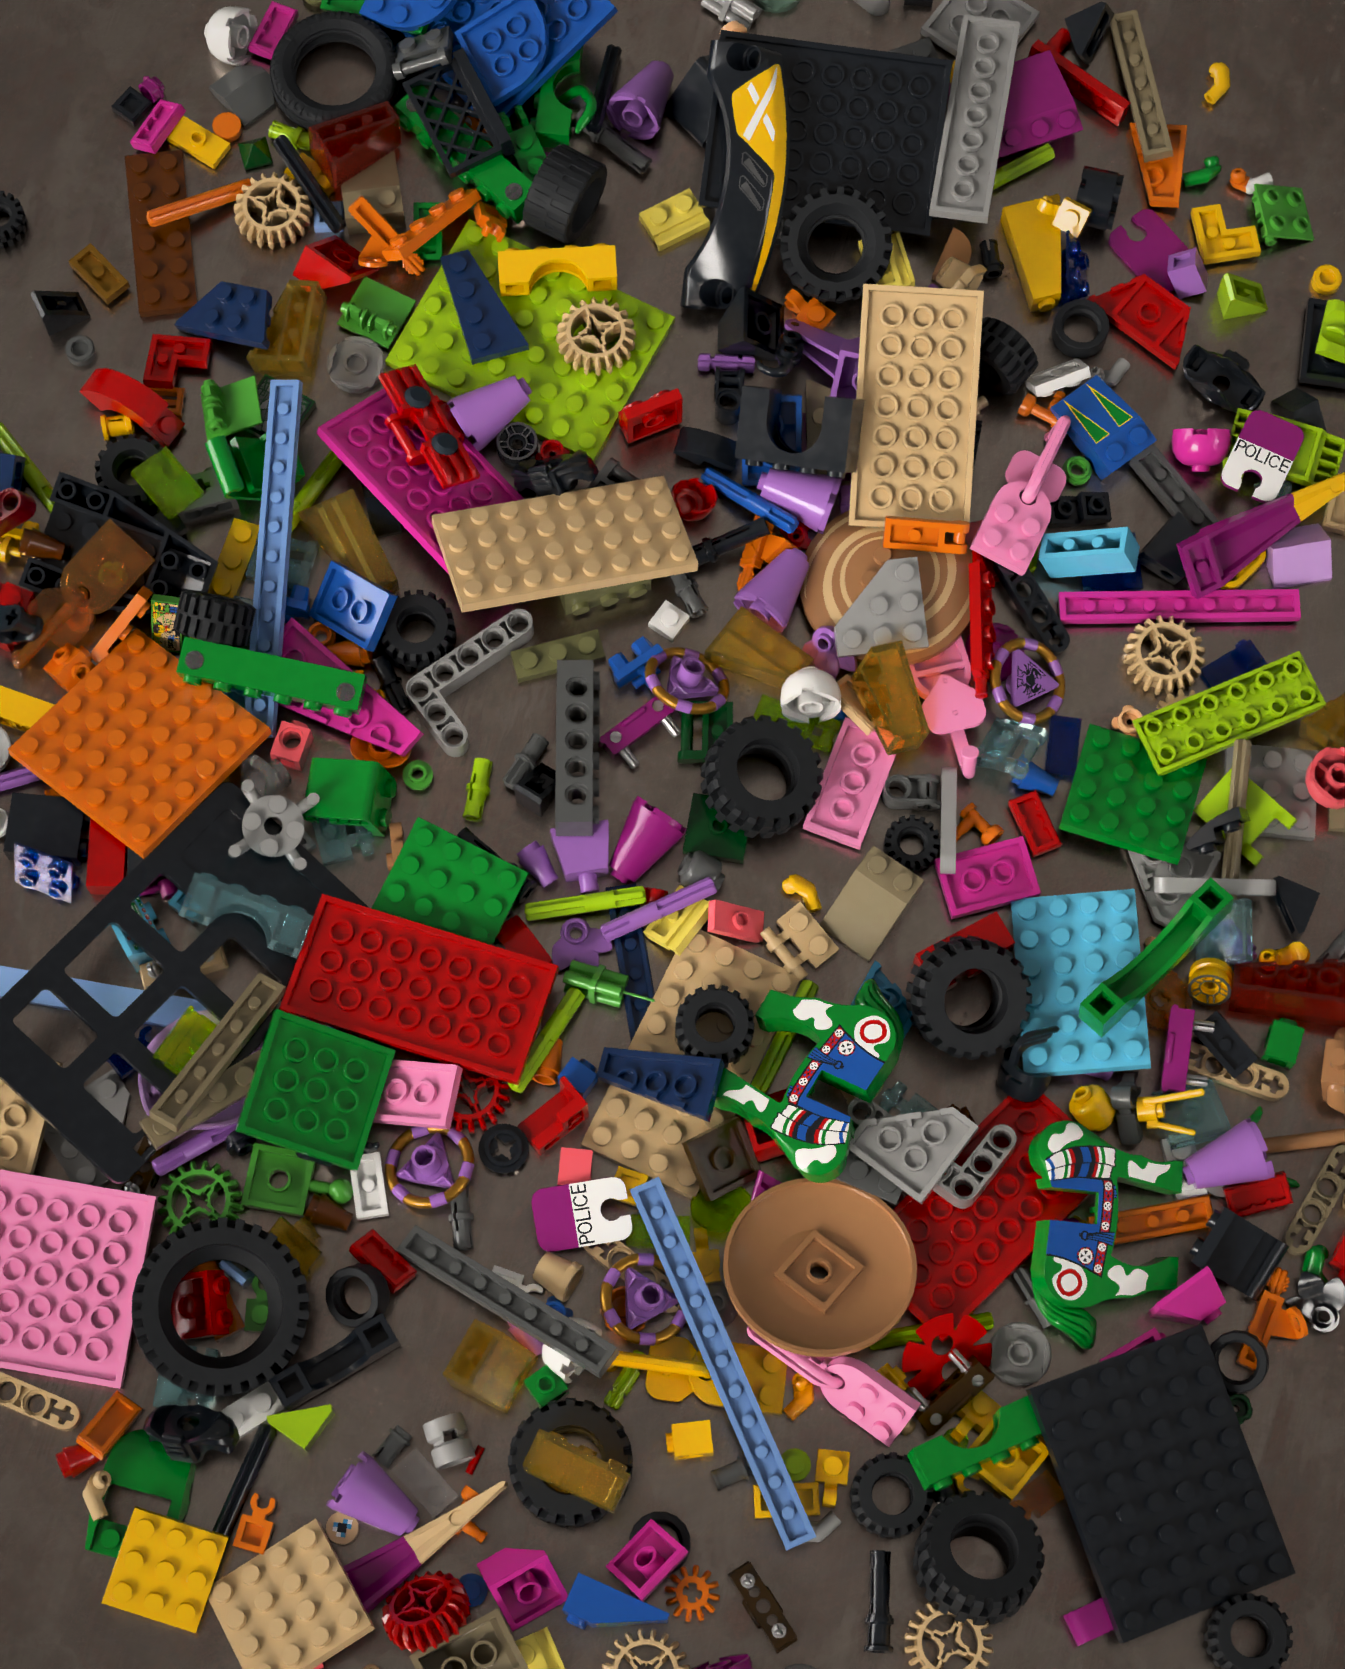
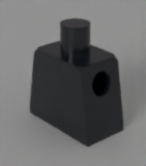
[1137,511,1197,585]

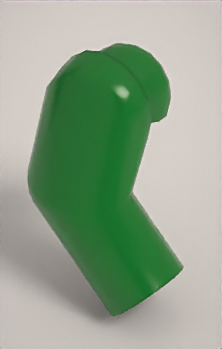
[1183,156,1222,187]
[1302,1244,1329,1283]

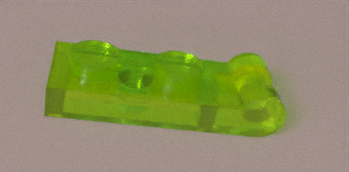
[753,694,842,752]

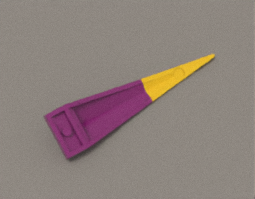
[1176,472,1345,599]

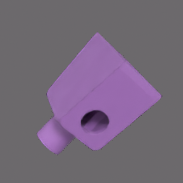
[550,819,609,895]

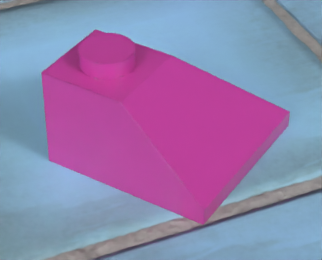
[1147,1266,1226,1326]
[476,1548,568,1632]

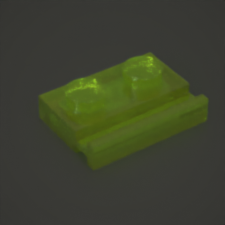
[131,446,204,520]
[152,1005,217,1075]

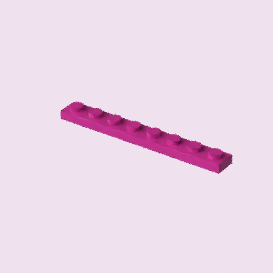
[1058,589,1301,624]

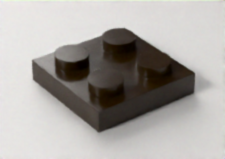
[682,1117,761,1202]

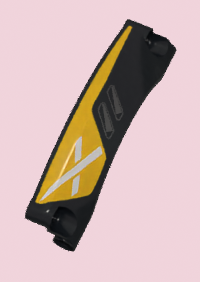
[680,40,790,310]

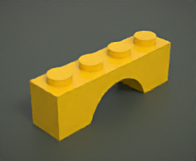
[498,243,617,296]

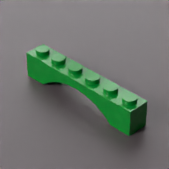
[1079,877,1234,1038]

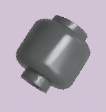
[677,850,725,891]

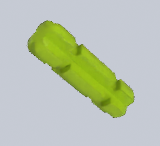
[604,1350,644,1410]

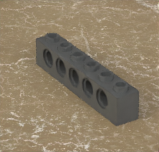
[555,660,600,836]

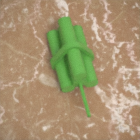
[563,960,655,1008]

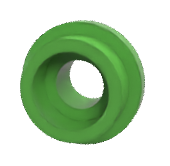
[1062,456,1092,485]
[403,760,433,791]

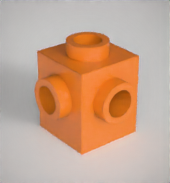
[43,642,95,692]

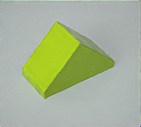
[1217,273,1268,320]
[267,1404,335,1452]

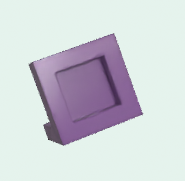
[1167,247,1208,299]

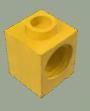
[665,1420,714,1460]

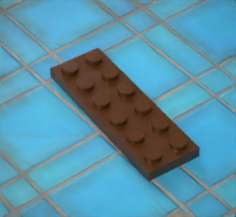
[125,149,198,317]

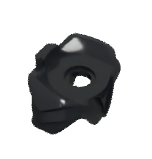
[1183,344,1266,413]
[511,449,599,497]
[143,1404,240,1463]

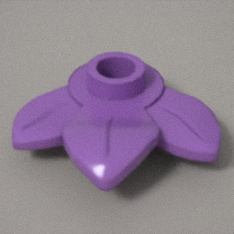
[802,626,857,679]
[552,918,612,971]

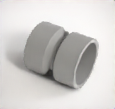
[422,1412,476,1470]

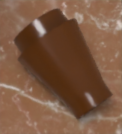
[18,528,65,560]
[304,1193,354,1231]

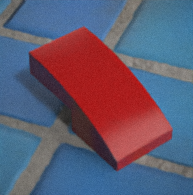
[496,915,553,963]

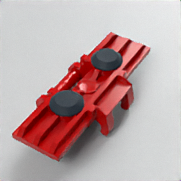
[378,364,481,489]

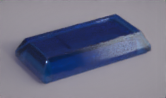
[1045,715,1082,777]

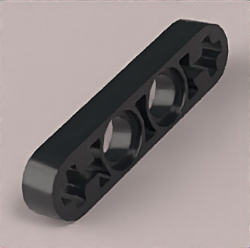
[993,562,1070,656]

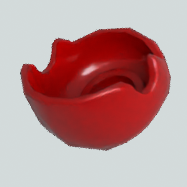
[671,477,718,522]

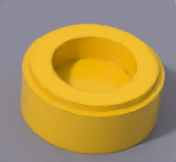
[1311,264,1342,295]

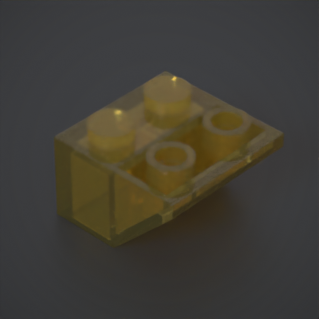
[442,1319,538,1413]

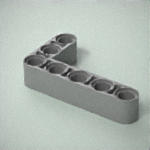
[406,609,534,757]
[847,1098,1017,1209]

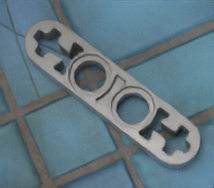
[940,767,957,874]
[1154,877,1276,896]

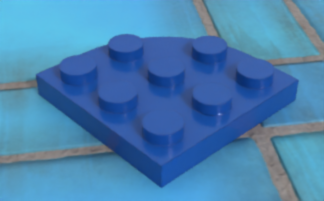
[359,0,458,31]
[454,0,549,107]

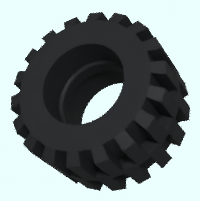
[978,317,1038,395]
[94,434,174,512]
[173,590,256,647]
[380,590,456,673]
[675,984,755,1068]
[850,1452,934,1539]
[1204,1593,1293,1669]

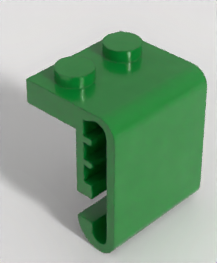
[205,433,305,501]
[302,758,397,837]

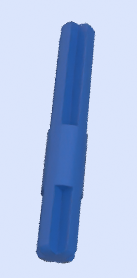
[701,468,799,533]

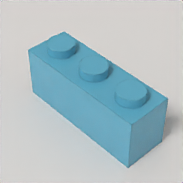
[1038,527,1140,578]

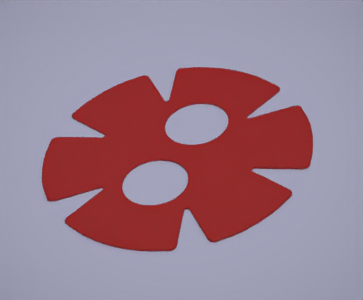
[902,1313,992,1398]

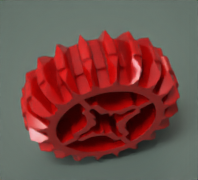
[439,1061,511,1134]
[381,1570,471,1653]

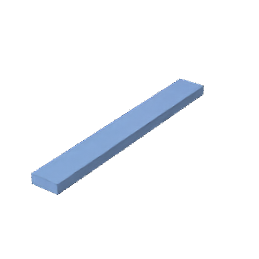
[0,965,207,1027]

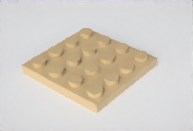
[208,1518,375,1669]

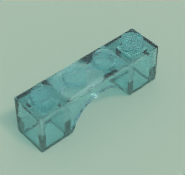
[178,872,313,959]

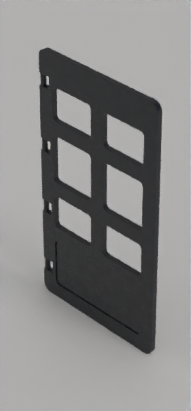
[0,782,369,1184]

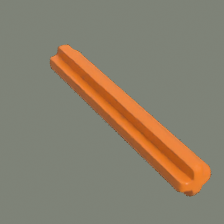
[146,178,251,227]

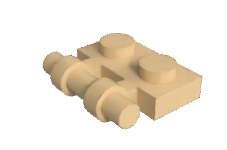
[760,902,839,982]

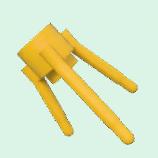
[1136,1088,1205,1136]

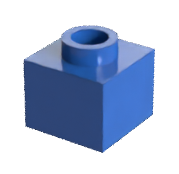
[557,1057,598,1100]

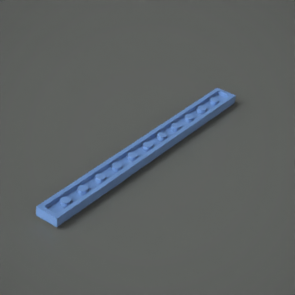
[245,380,303,738]
[629,1177,816,1551]

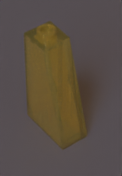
[298,489,399,595]

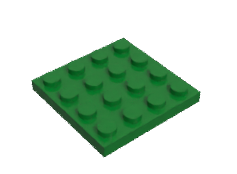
[1059,724,1207,865]
[372,817,529,945]
[235,1009,396,1172]

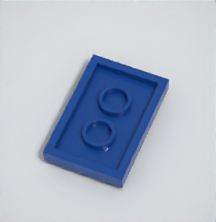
[309,560,398,652]

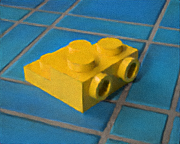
[969,1419,1049,1502]

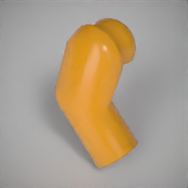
[782,1373,814,1422]

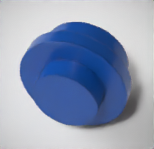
[459,1573,488,1607]

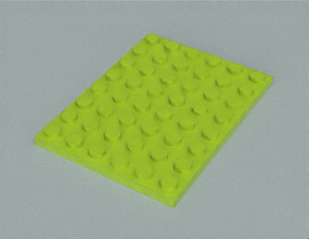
[385,219,675,463]

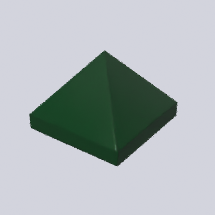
[238,136,273,170]

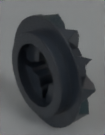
[478,1124,529,1175]

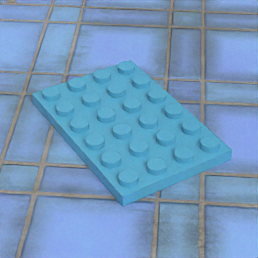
[1011,889,1151,1076]

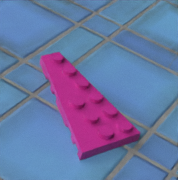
[278,618,424,757]

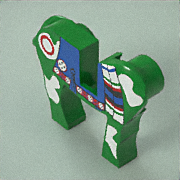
[714,979,904,1183]
[1028,1121,1183,1350]

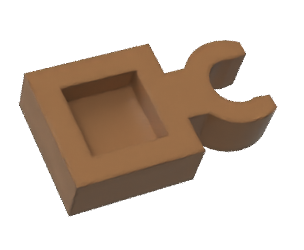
[386,822,404,872]

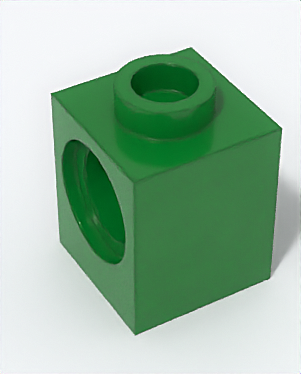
[1260,1018,1305,1070]
[523,1364,569,1408]

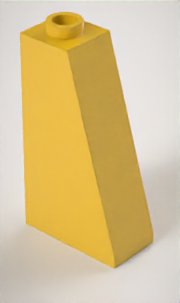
[1000,194,1061,312]

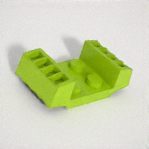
[1222,408,1345,487]

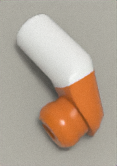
[1229,168,1273,194]

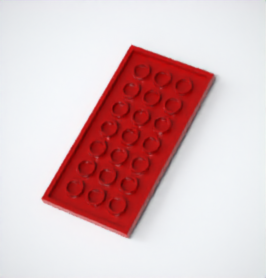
[279,894,559,1085]
[893,1094,1090,1343]

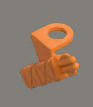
[348,196,425,276]
[736,514,798,591]
[1236,1267,1308,1371]

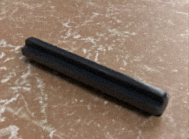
[585,44,622,134]
[272,135,346,234]
[212,1423,276,1542]

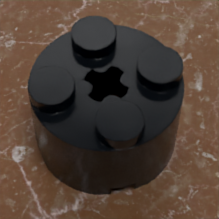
[1076,165,1124,230]

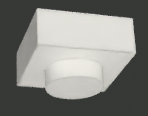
[648,600,690,643]

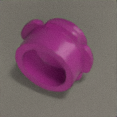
[138,76,165,103]

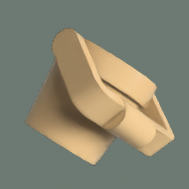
[936,257,987,290]

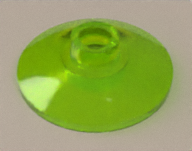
[690,1187,751,1233]

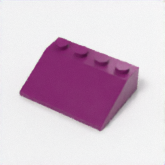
[947,50,1083,159]

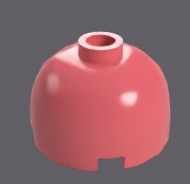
[1305,747,1345,810]

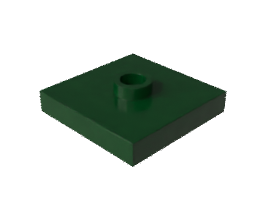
[683,793,748,864]

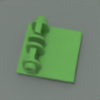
[1251,184,1314,246]
[337,276,416,349]
[201,375,263,441]

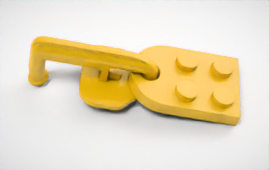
[606,1336,787,1415]

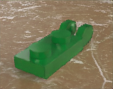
[498,105,546,182]

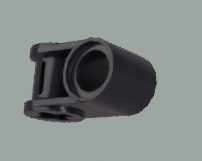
[714,366,745,425]
[0,604,44,644]

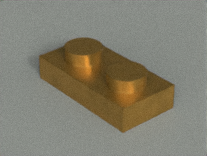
[68,243,130,305]

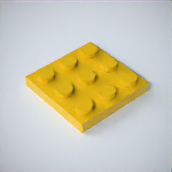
[101,1506,229,1633]

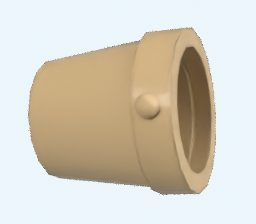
[533,1252,584,1302]

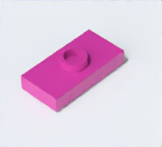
[248,1,299,60]
[130,99,186,154]

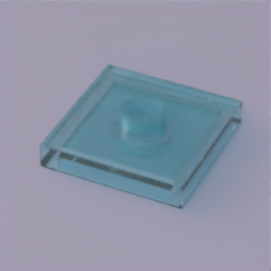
[1196,898,1253,965]
[1151,1078,1231,1150]

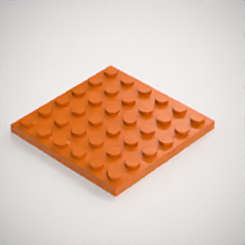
[8,628,271,859]

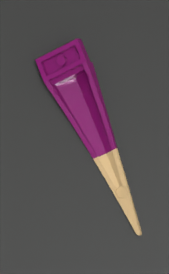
[343,1481,508,1613]

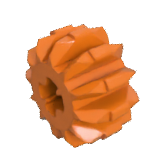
[664,1565,720,1622]

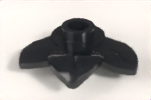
[1284,1271,1345,1332]

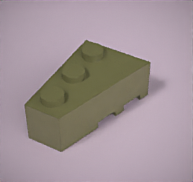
[559,579,651,615]

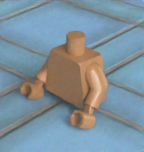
[1321,1027,1345,1114]

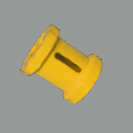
[100,414,135,441]

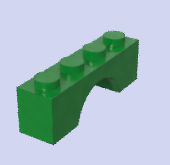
[530,45,584,148]
[907,1395,1042,1492]

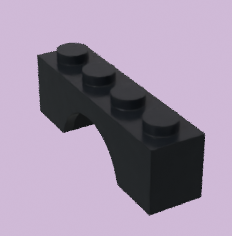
[269,1313,401,1412]

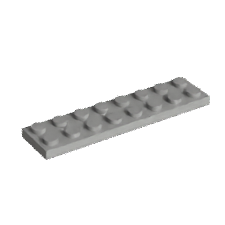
[929,14,1021,224]

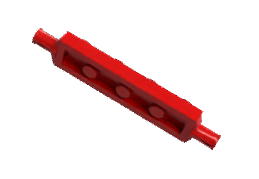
[969,550,996,699]

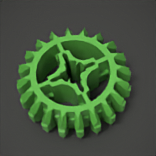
[157,1160,244,1234]

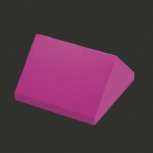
[605,1519,688,1602]

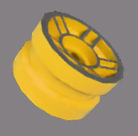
[1187,957,1233,1006]

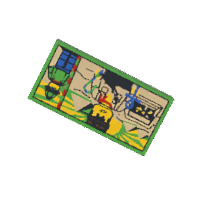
[151,594,184,653]

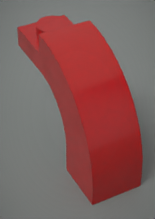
[79,368,185,447]

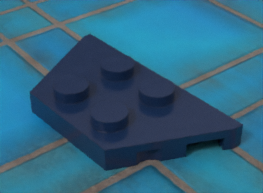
[174,281,272,350]

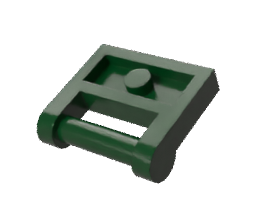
[677,701,733,764]

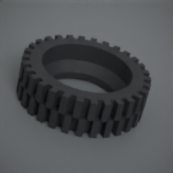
[132,1217,309,1397]

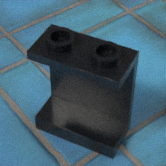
[3,792,90,867]

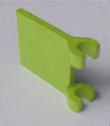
[1193,768,1297,867]

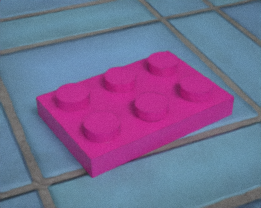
[934,836,1041,919]

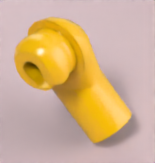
[1204,62,1231,104]
[782,874,822,913]

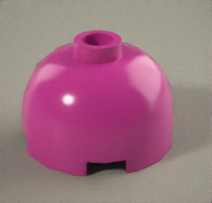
[1171,428,1232,472]

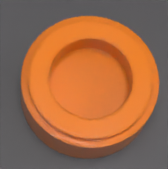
[212,112,242,143]

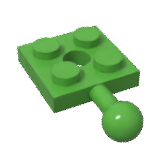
[241,1143,353,1217]

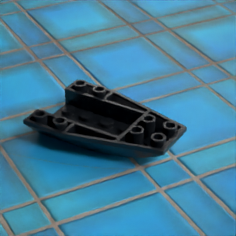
[18,472,219,614]

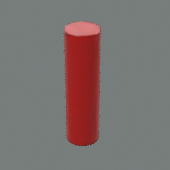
[465,1445,485,1475]

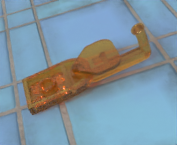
[12,518,155,669]

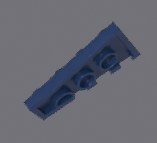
[440,250,529,365]
[596,1047,725,1122]

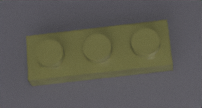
[510,629,606,683]

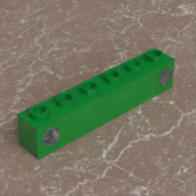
[395,84,532,225]
[176,636,367,718]

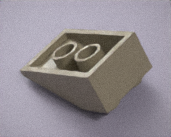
[337,147,406,235]
[820,845,924,962]
[409,1608,529,1669]

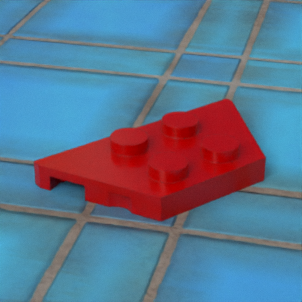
[1087,274,1191,370]

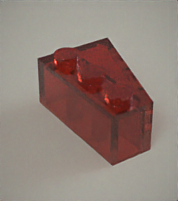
[308,101,402,189]

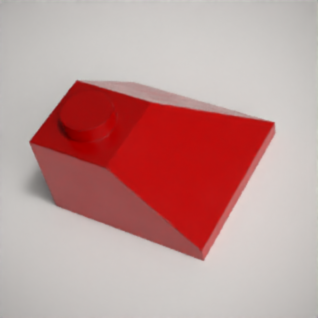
[292,235,380,291]

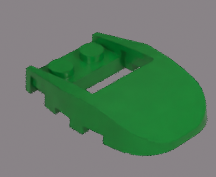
[85,1429,195,1558]

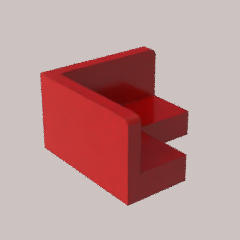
[517,1076,589,1156]

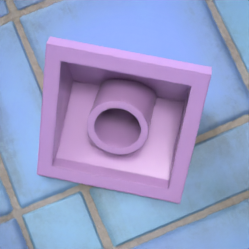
[1265,523,1332,589]

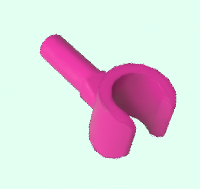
[139,879,178,900]

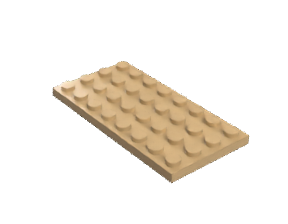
[848,284,984,528]
[432,476,698,613]
[581,929,800,1200]

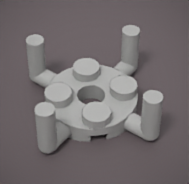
[228,779,320,871]

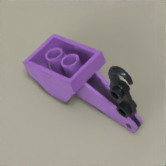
[757,319,860,399]

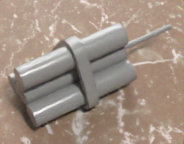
[701,0,762,32]

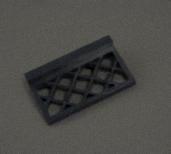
[402,48,515,179]

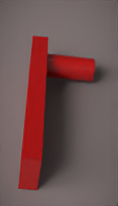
[1028,28,1131,127]

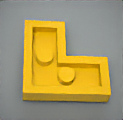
[1190,204,1261,265]

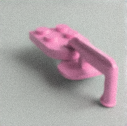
[969,415,1071,576]
[906,636,986,779]
[747,1326,921,1447]

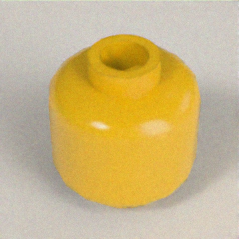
[1069,1084,1116,1131]

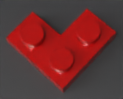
[143,334,212,389]

